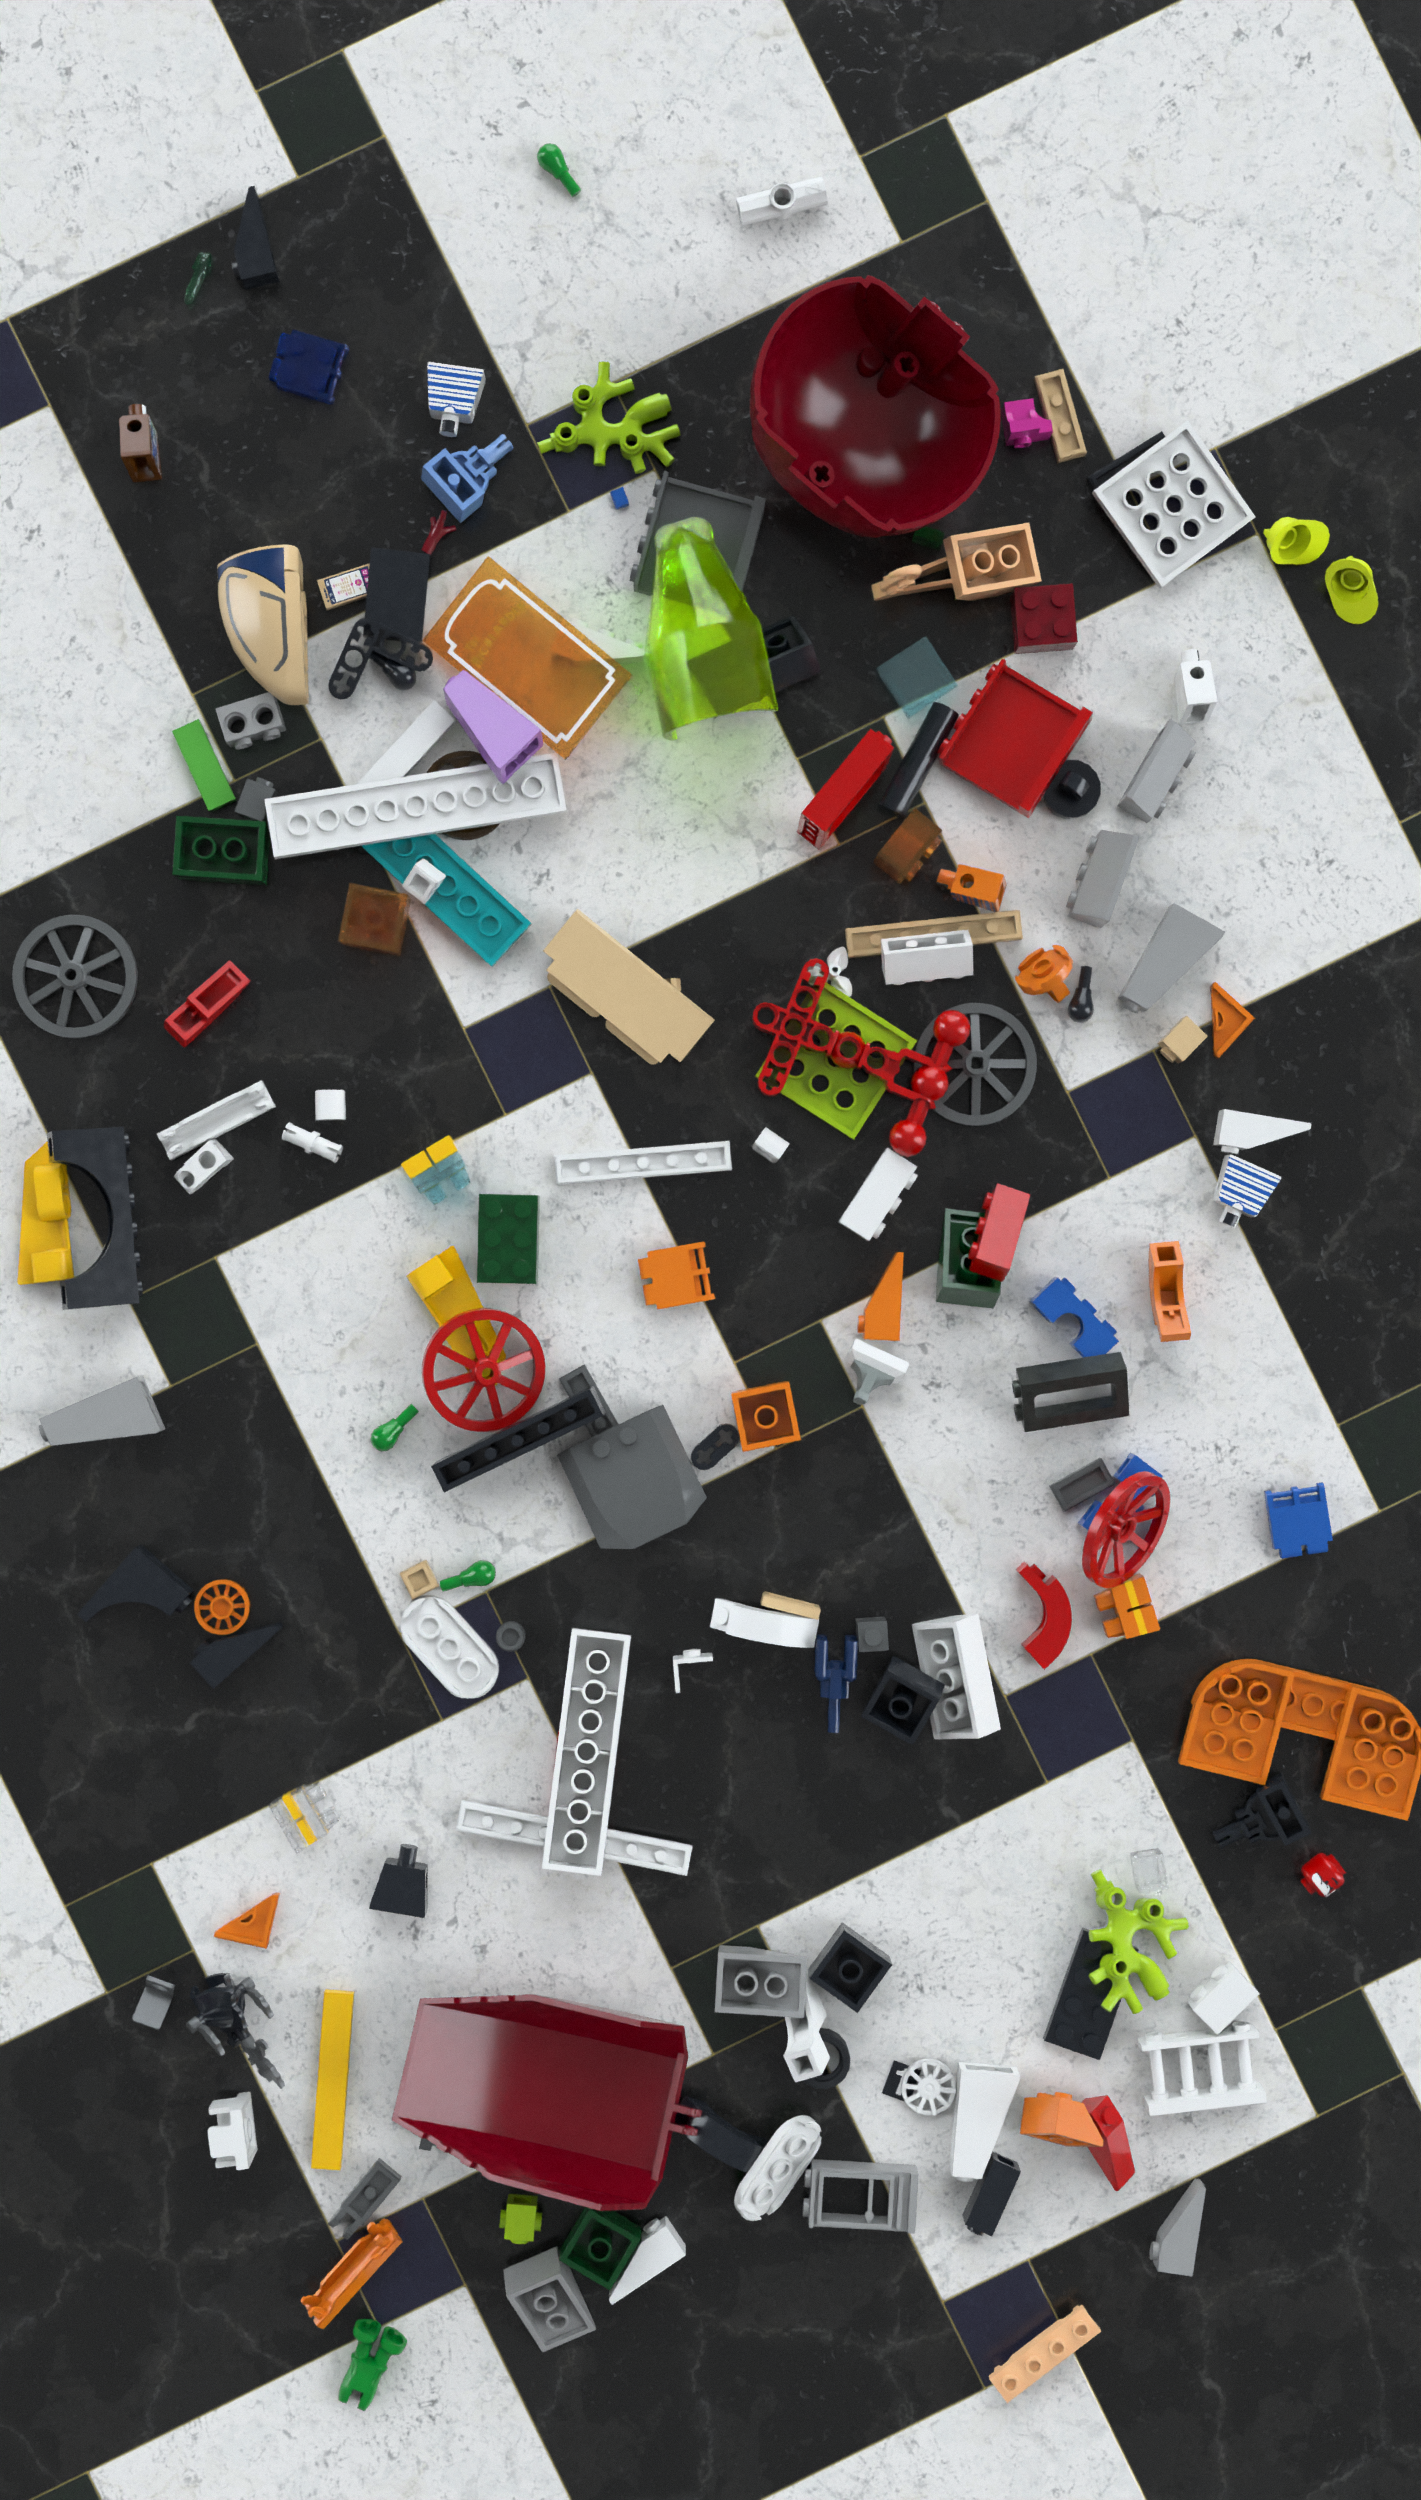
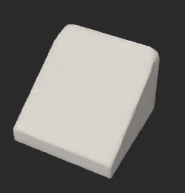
[401,859,446,904]

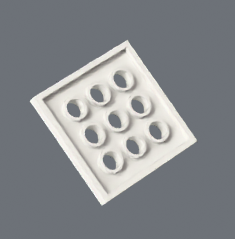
[1092,420,1255,589]

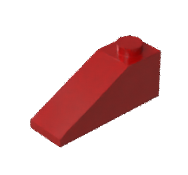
[1081,2095,1135,2191]

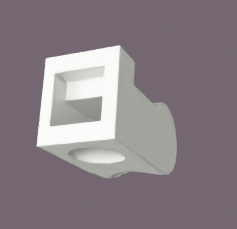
[174,1139,234,1194]

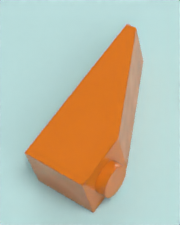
[857,1252,904,1341]

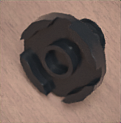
[1043,760,1101,819]

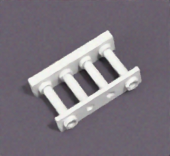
[1137,2021,1267,2116]

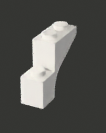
[783,1968,830,2082]

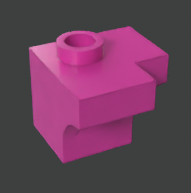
[1001,398,1053,448]

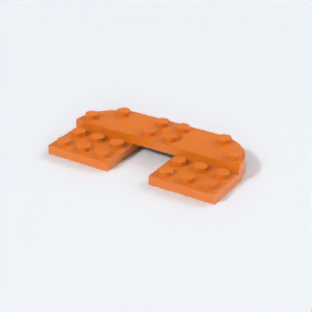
[1178,1659,1421,1821]

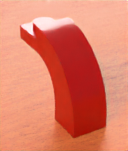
[1016,1562,1072,1670]

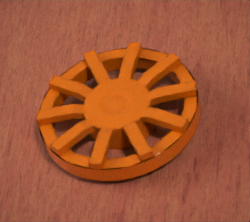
[194,1579,250,1635]

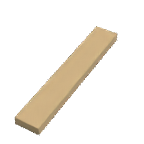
[845,910,1023,959]

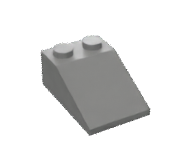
[715,1945,807,2018]
[503,2246,596,2352]

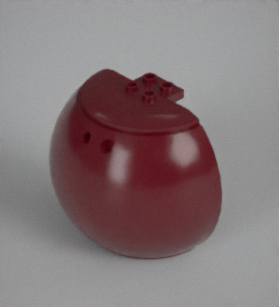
[750,275,1001,538]

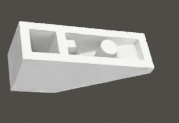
[1213,1109,1311,1154]
[609,2216,686,2305]

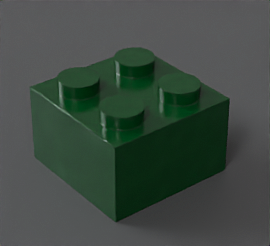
[559,2207,641,2290]

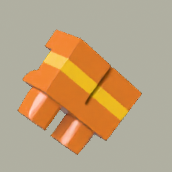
[1094,1573,1160,1639]

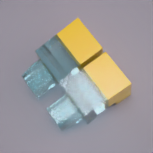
[401,1135,471,1205]

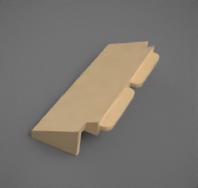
[543,909,715,1064]

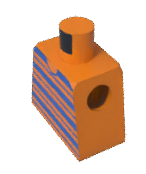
[936,864,1007,912]

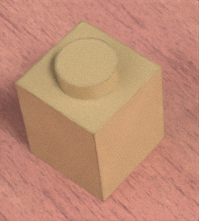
[1157,1016,1207,1063]

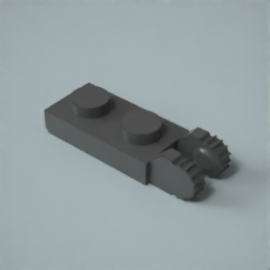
[328,2158,402,2240]

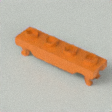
[301,2218,403,2329]

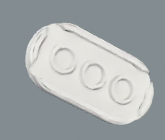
[401,1596,499,1699]
[734,2115,822,2221]

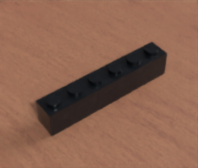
[431,1385,606,1493]

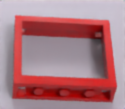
[796,729,894,850]

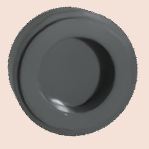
[496,1621,526,1652]

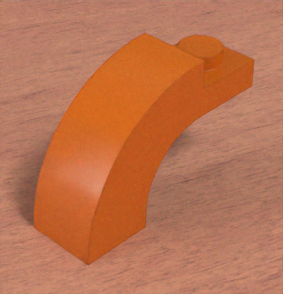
[1148,1241,1191,1342]

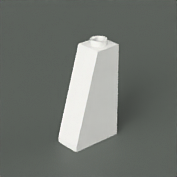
[949,2062,1020,2182]

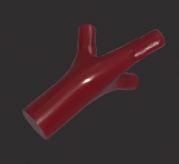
[421,510,456,556]

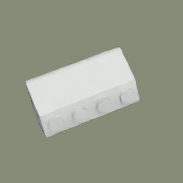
[912,1614,1001,1739]

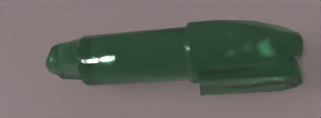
[184,252,212,305]

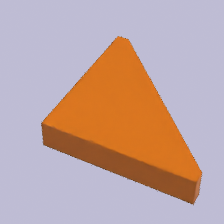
[1210,982,1255,1059]
[214,1892,280,1949]

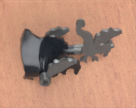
[186,1973,285,2089]

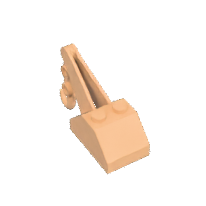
[871,523,1042,601]

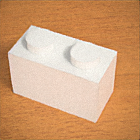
[1188,1961,1259,2035]

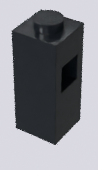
[962,2151,1021,2236]

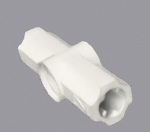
[736,177,828,226]

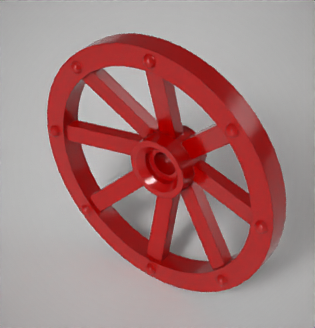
[422,1308,546,1432]
[1082,1471,1170,1588]

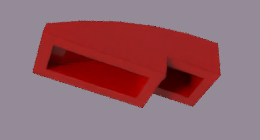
[164,960,250,1048]

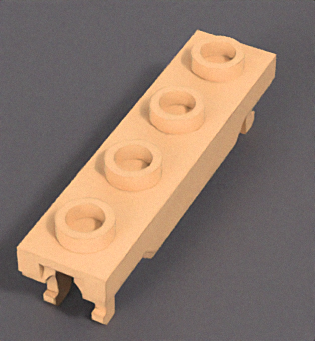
[989,2305,1101,2403]

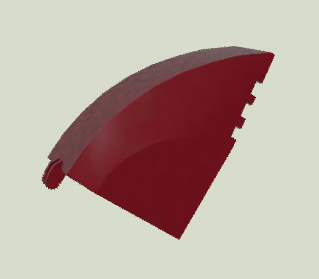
[392,1994,702,2211]

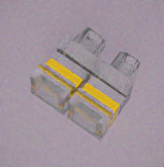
[269,1782,341,1855]

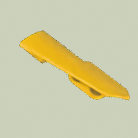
[17,1142,74,1285]
[406,1246,506,1386]

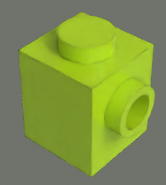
[499,2194,542,2244]

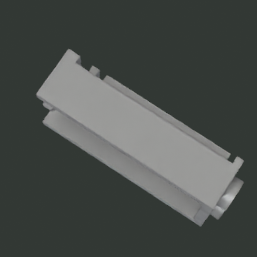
[803,2159,918,2234]

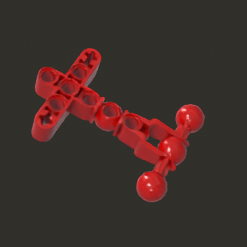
[752,958,971,1157]

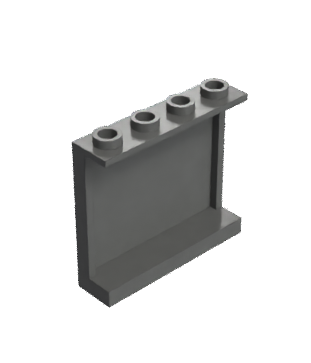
[629,471,767,619]

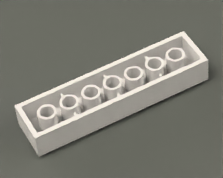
[542,1628,631,1876]

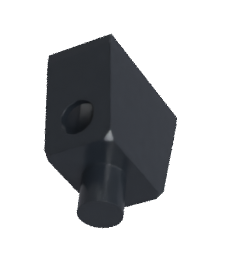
[369,1844,428,1918]

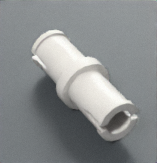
[282,1122,343,1163]

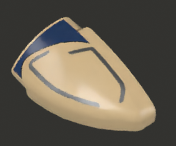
[217,544,309,705]

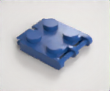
[1264,1482,1333,1559]

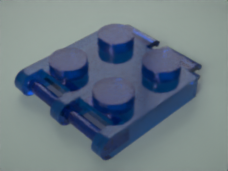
[268,330,350,404]

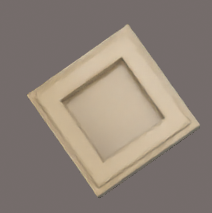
[399,1559,439,1600]

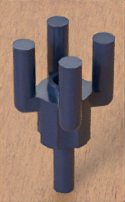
[814,1634,858,1733]

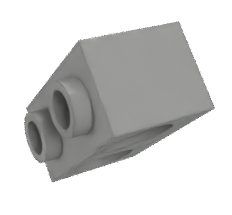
[216,692,286,750]

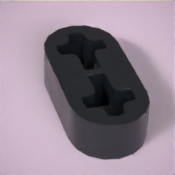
[691,1423,739,1470]

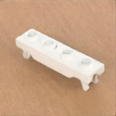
[157,1080,276,1161]

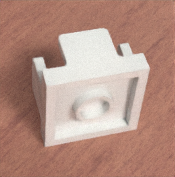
[208,2092,258,2170]

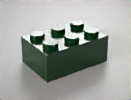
[172,816,270,886]
[477,1194,540,1284]

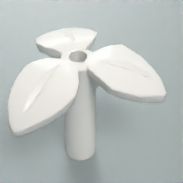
[808,947,852,997]

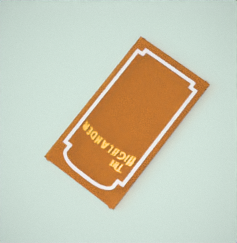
[422,556,633,760]

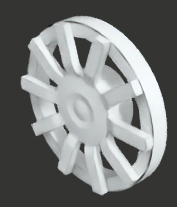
[901,2059,956,2116]

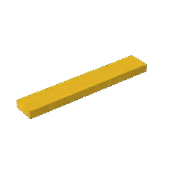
[311,1989,355,2170]

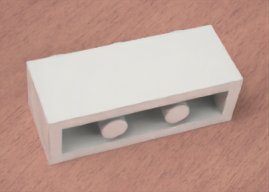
[881,930,973,985]
[838,1148,918,1241]

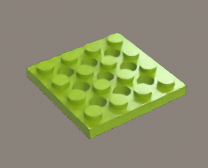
[755,982,917,1140]

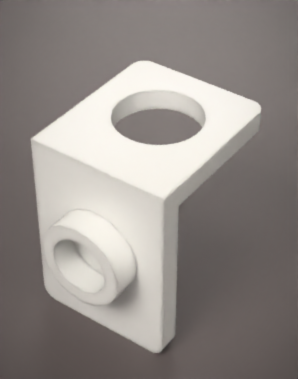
[673,1649,713,1693]

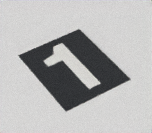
[882,2060,921,2102]

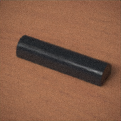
[878,702,959,820]

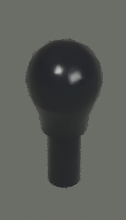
[369,651,416,691]
[1068,966,1094,1023]

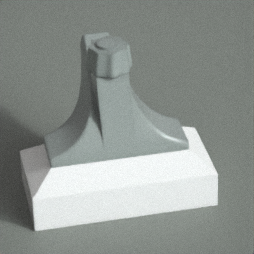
[845,1339,909,1405]

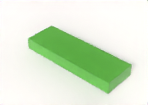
[172,719,237,813]

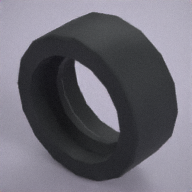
[803,2028,851,2089]

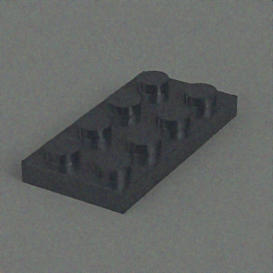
[1043,1928,1139,2060]

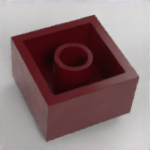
[1010,583,1078,654]

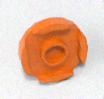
[1015,945,1073,1003]

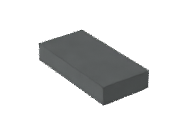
[1049,1458,1115,1512]

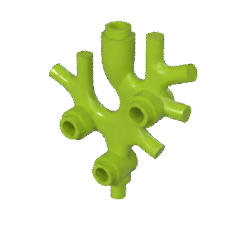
[537,361,681,474]
[1089,1869,1189,2014]

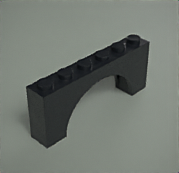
[47,1127,143,1310]

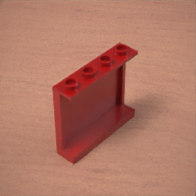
[938,658,1093,818]

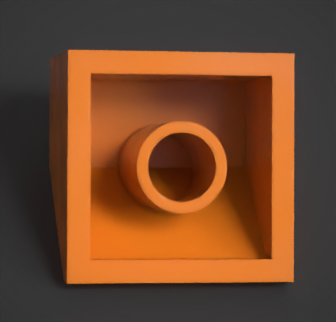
[1020,2092,1103,2147]

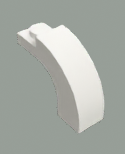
[710,1598,819,1648]

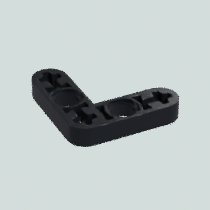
[328,618,433,700]

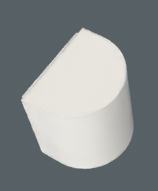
[315,1090,346,1121]
[752,1127,790,1163]

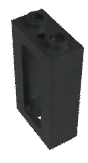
[1012,1352,1129,1432]

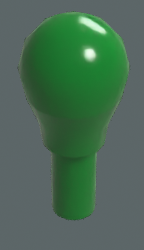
[537,143,581,197]
[370,1404,419,1452]
[440,1560,496,1592]

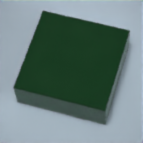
[912,527,945,551]

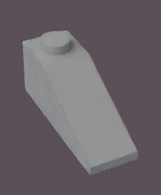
[1150,2179,1206,2277]

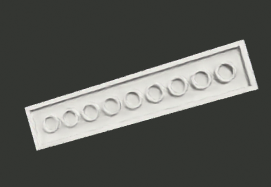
[264,753,567,859]

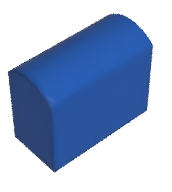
[610,487,629,510]

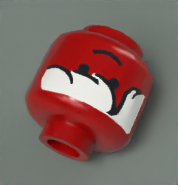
[1300,1853,1346,1897]

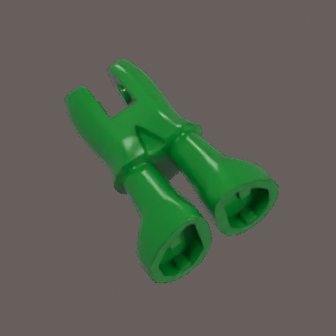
[338,2319,407,2411]

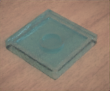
[876,636,958,719]

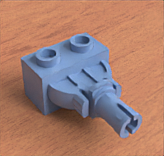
[421,434,513,523]

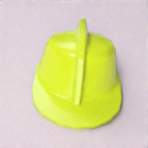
[1263,517,1330,565]
[1325,556,1379,624]

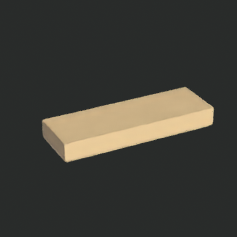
[1034,369,1087,463]

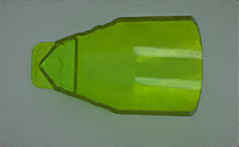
[645,517,779,741]

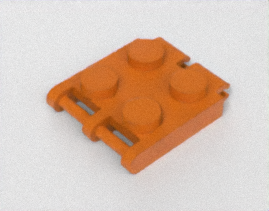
[638,1241,715,1310]

